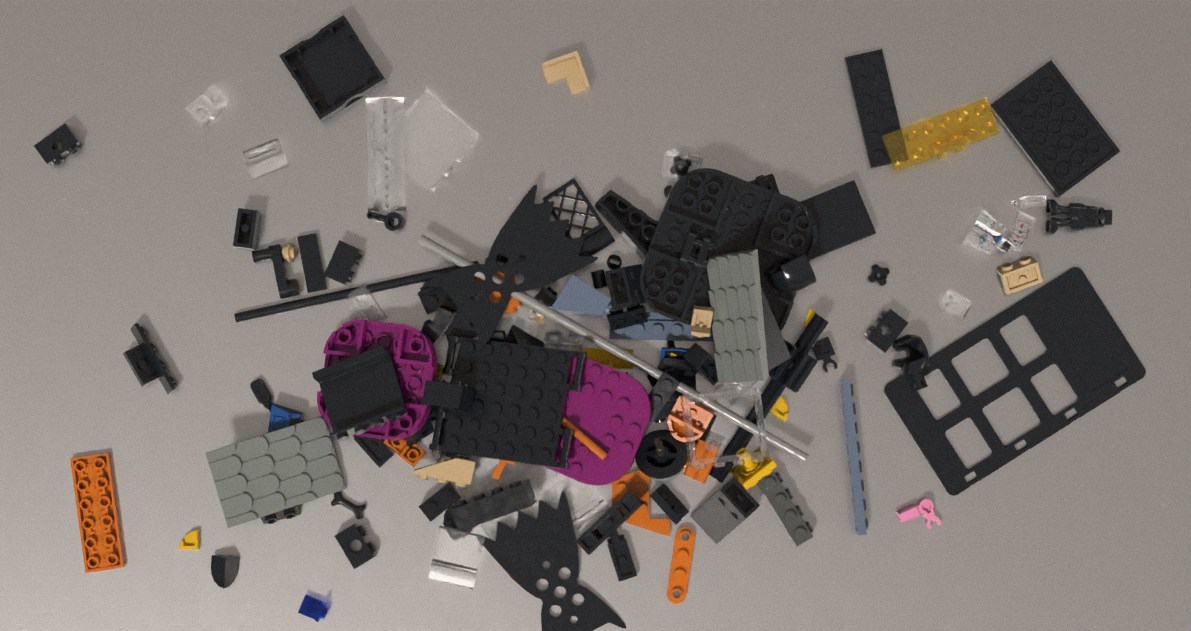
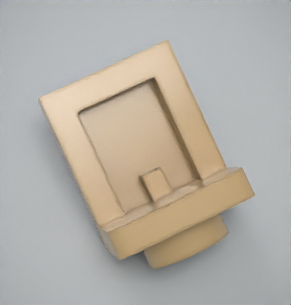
[690,305,713,338]

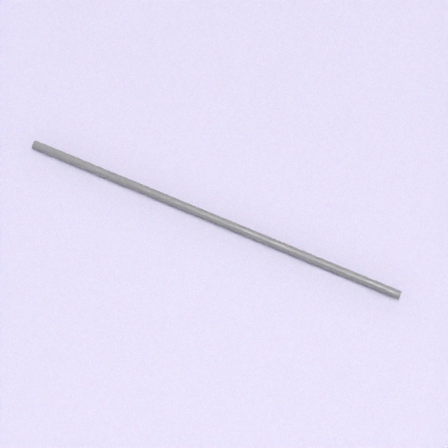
[418,234,809,463]

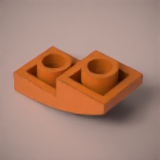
[382,439,426,467]

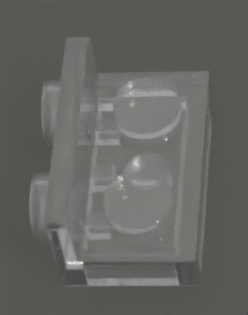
[661,149,703,179]

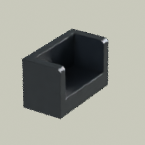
[683,342,718,386]

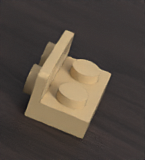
[996,256,1043,295]

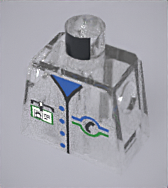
[963,210,1012,255]

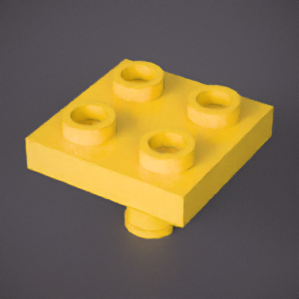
[730,447,777,490]

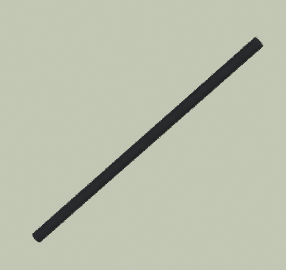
[234,261,479,323]

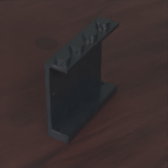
[312,345,408,441]

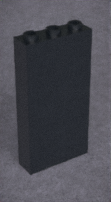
[800,180,876,261]

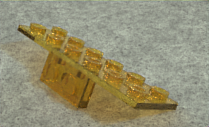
[882,98,999,172]

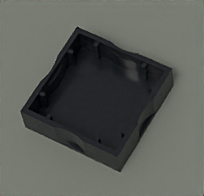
[279,15,387,123]

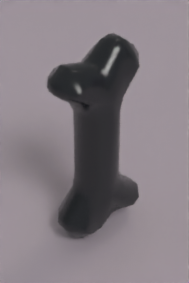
[331,491,366,519]

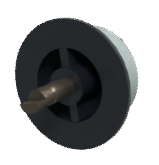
[635,430,689,481]

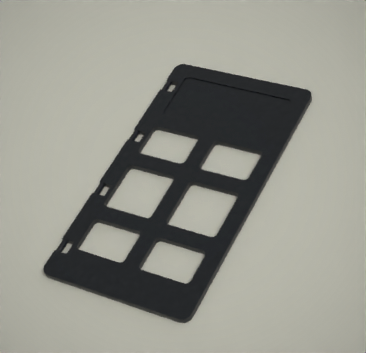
[884,267,1146,496]

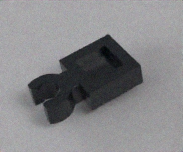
[812,337,837,373]

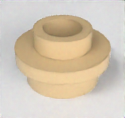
[282,243,298,262]

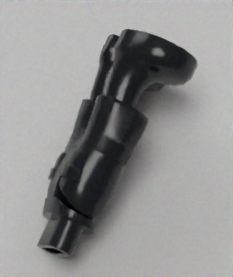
[1045,199,1112,235]

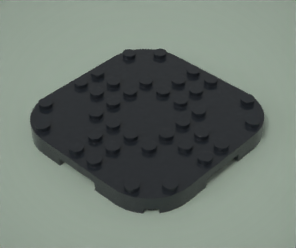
[639,168,817,334]

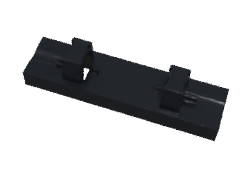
[576,489,644,555]

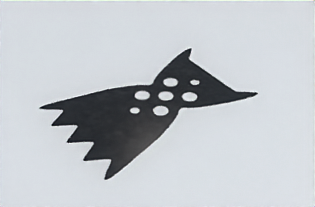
[423,185,598,351]
[477,491,626,631]

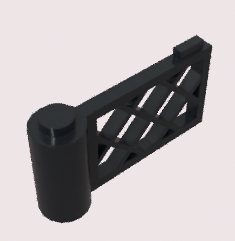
[542,178,615,257]

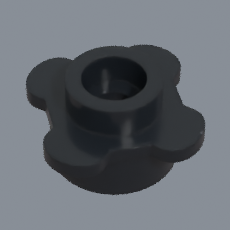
[670,156,692,176]
[868,264,890,286]

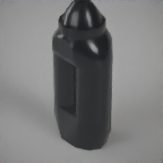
[250,378,273,413]

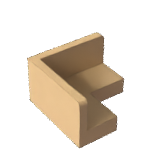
[541,51,590,96]

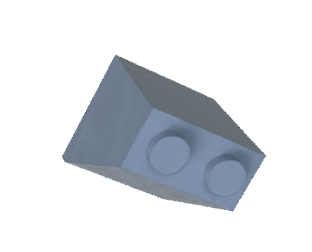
[552,274,613,318]

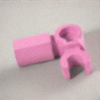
[896,498,941,529]

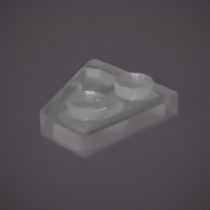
[348,284,385,321]

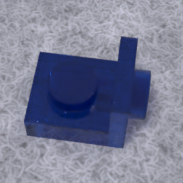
[298,594,329,622]

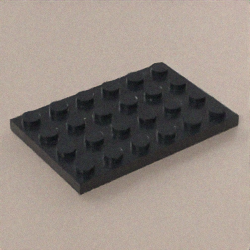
[989,60,1120,197]

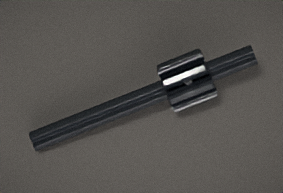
[709,313,829,483]

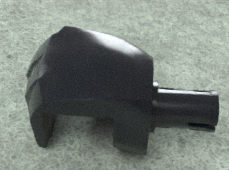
[892,334,930,391]

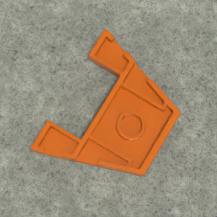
[612,470,670,536]

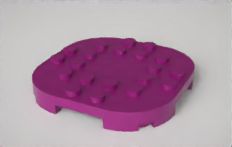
[317,319,437,441]
[544,358,652,486]

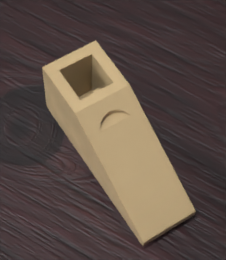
[413,457,475,487]

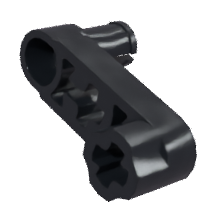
[252,244,300,299]

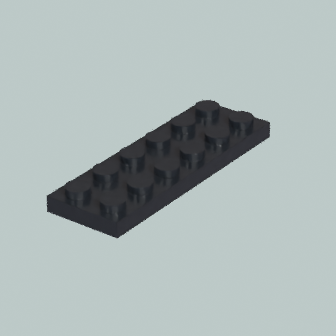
[844,49,908,169]

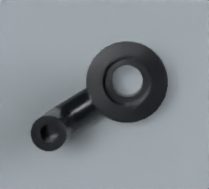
[367,211,405,232]

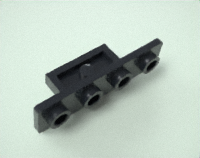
[123,323,175,395]

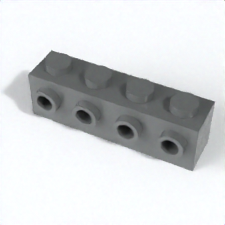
[757,471,814,547]

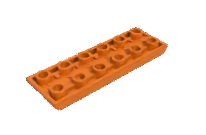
[70,453,125,573]

